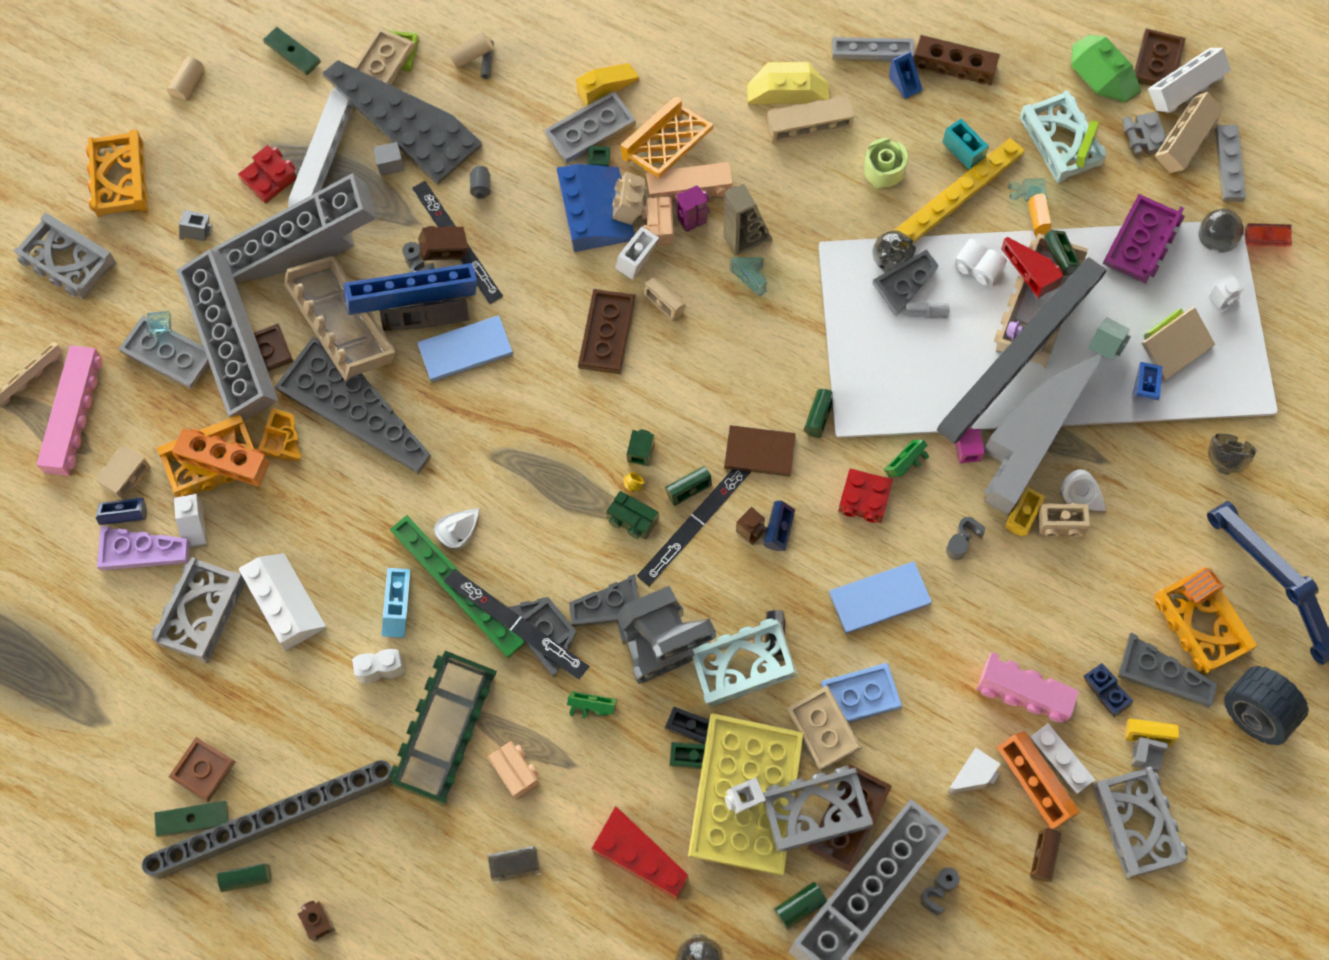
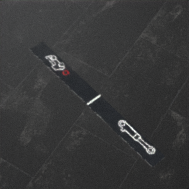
[412,181,503,304]
[637,470,751,586]
[444,569,590,680]

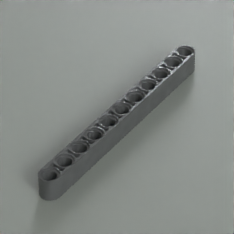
[937,257,1107,444]
[142,760,392,879]

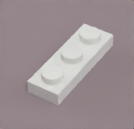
[1030,724,1095,796]

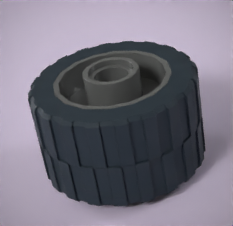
[1224,666,1309,745]

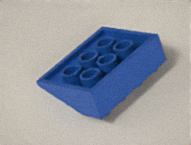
[557,164,635,252]

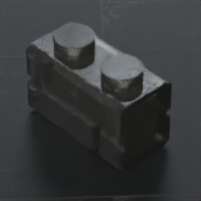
[488,846,541,882]

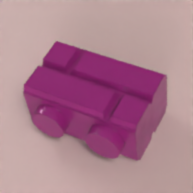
[676,185,710,232]

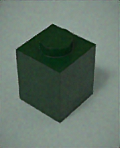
[627,429,655,467]

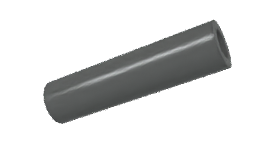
[481,40,494,79]

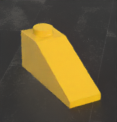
[576,63,639,106]

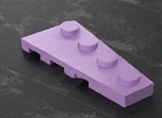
[97,526,190,570]

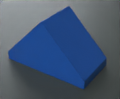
[889,51,923,98]
[1132,362,1162,400]

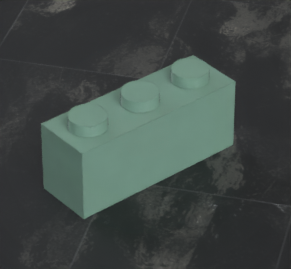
[1088,317,1131,360]

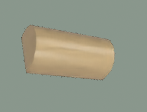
[448,33,493,68]
[167,56,205,101]
[644,278,686,321]

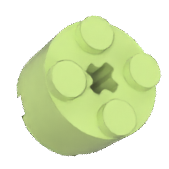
[863,138,908,189]

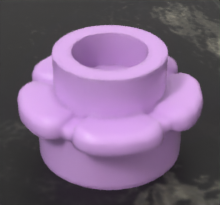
[1006,321,1024,341]

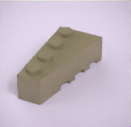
[724,184,772,256]

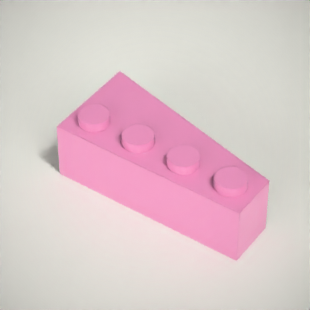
[976,652,1079,723]

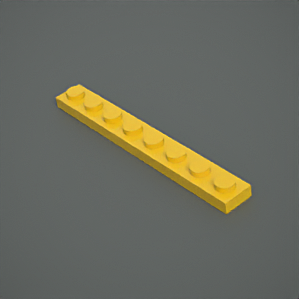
[892,138,1025,249]

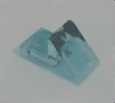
[730,257,767,297]

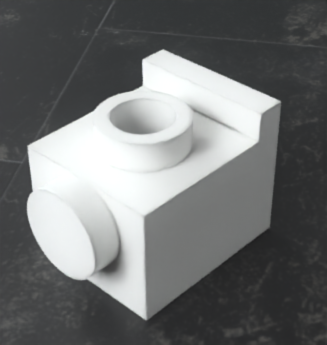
[1209,275,1244,313]
[725,778,766,814]

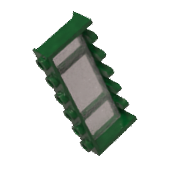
[388,650,497,806]

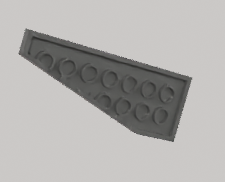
[323,60,482,185]
[275,337,431,474]

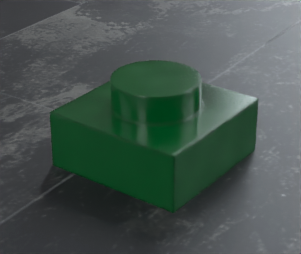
[588,146,611,166]

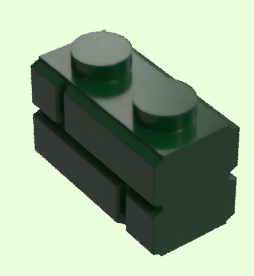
[606,491,659,540]

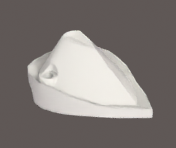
[1060,469,1106,511]
[434,508,480,550]

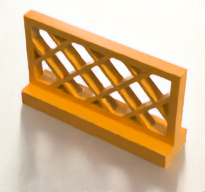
[621,96,713,178]

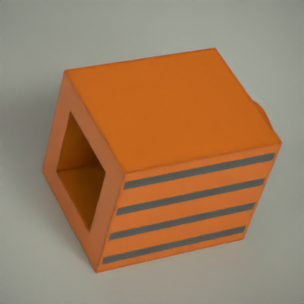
[1183,568,1225,603]

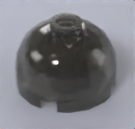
[1198,208,1244,253]
[872,230,916,273]
[1208,433,1257,475]
[675,934,724,960]

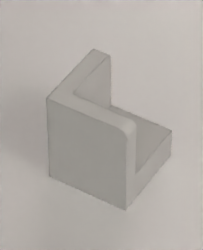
[373,142,404,175]
[1131,737,1168,772]

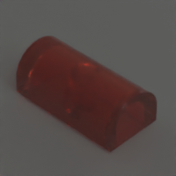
[1244,223,1292,247]

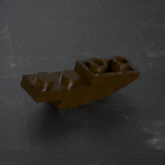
[379,299,470,331]

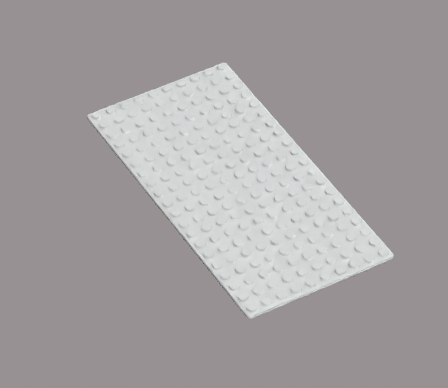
[818,220,1278,438]

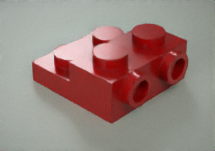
[238,145,297,204]
[838,468,893,523]

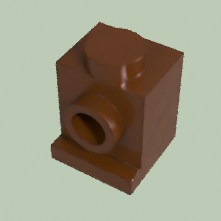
[736,506,767,545]
[297,900,336,942]

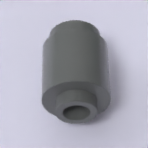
[470,166,491,199]

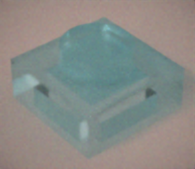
[147,311,172,336]

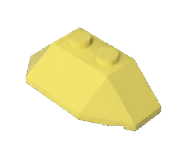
[748,62,829,104]

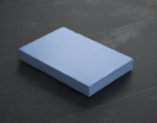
[820,663,902,723]

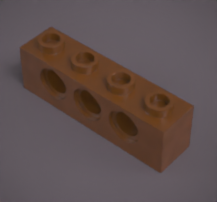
[914,35,1000,86]

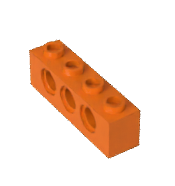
[172,428,270,487]

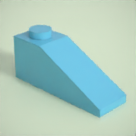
[382,568,410,638]

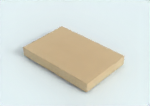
[354,28,415,85]
[1141,307,1216,380]
[787,686,862,771]

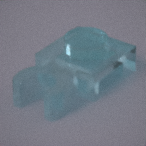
[1008,178,1047,201]

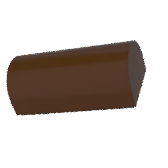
[1030,828,1062,882]

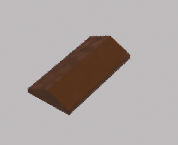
[807,764,892,872]

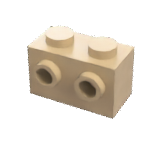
[612,172,647,225]
[1037,503,1090,538]

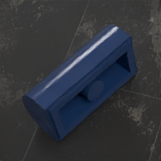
[96,498,147,525]
[763,500,795,551]

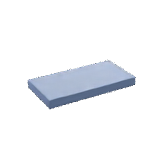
[417,315,513,382]
[829,561,932,634]

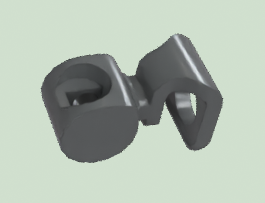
[402,242,435,272]
[946,517,985,560]
[920,868,960,916]

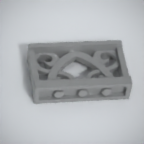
[13,213,117,300]
[152,557,246,663]
[763,766,873,853]
[1092,767,1188,880]

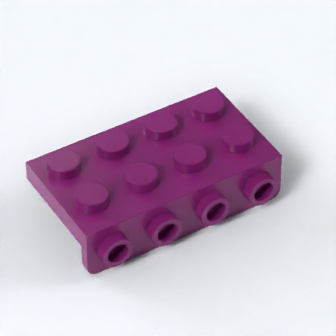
[1102,194,1185,283]

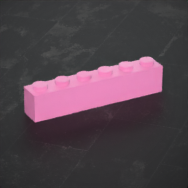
[37,345,103,476]

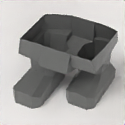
[616,586,716,684]

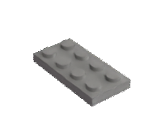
[545,91,636,164]
[118,315,210,390]

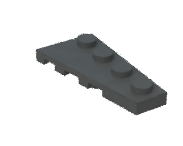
[1117,632,1217,708]

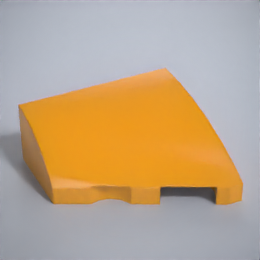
[258,408,301,461]

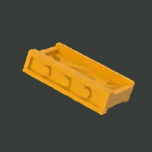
[86,129,148,217]
[157,415,255,497]
[1154,567,1258,676]

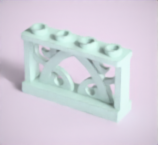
[1020,91,1106,183]
[693,619,798,707]

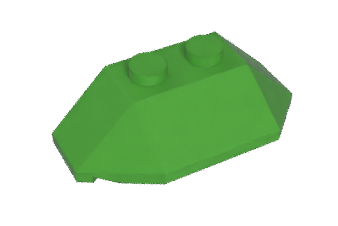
[1071,35,1141,103]

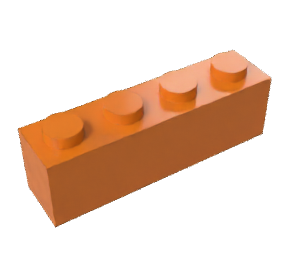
[997,731,1080,829]

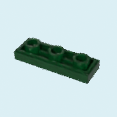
[263,27,321,75]
[154,801,229,837]

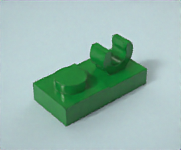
[883,440,929,477]
[567,691,617,719]

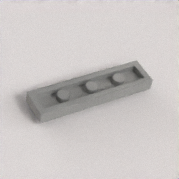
[832,37,914,60]
[1215,125,1246,202]

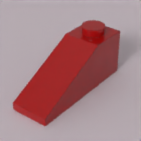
[1001,237,1063,298]

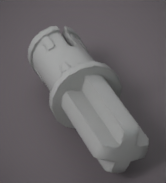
[905,301,950,318]

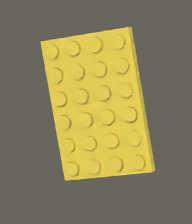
[688,713,803,875]

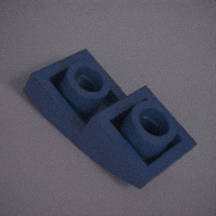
[1084,663,1133,717]

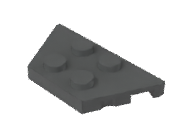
[508,597,577,678]

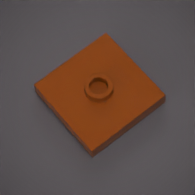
[169,737,236,802]

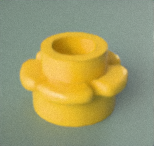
[623,472,644,492]

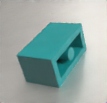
[942,118,989,170]

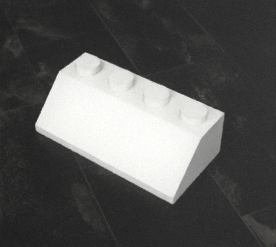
[239,553,327,651]

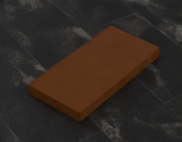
[578,289,636,374]

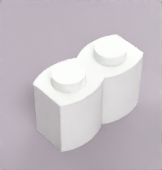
[955,239,1007,286]
[352,649,405,683]

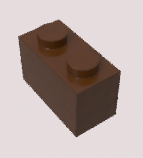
[418,226,469,261]

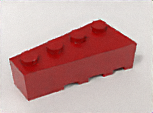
[592,806,689,900]

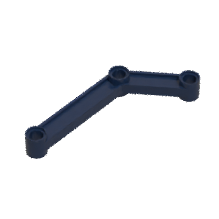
[1207,501,1329,665]

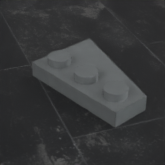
[872,249,939,316]
[569,574,638,627]

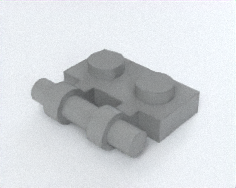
[1123,112,1166,156]

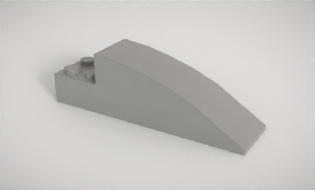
[213,173,377,283]
[984,354,1102,515]
[788,799,949,960]

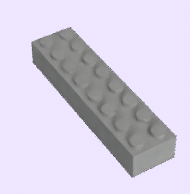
[177,249,278,421]

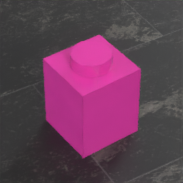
[956,428,984,464]

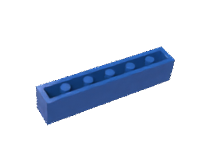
[344,263,477,315]

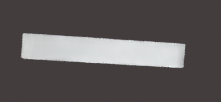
[288,88,354,207]

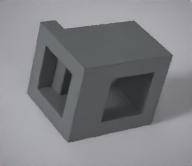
[179,210,213,241]

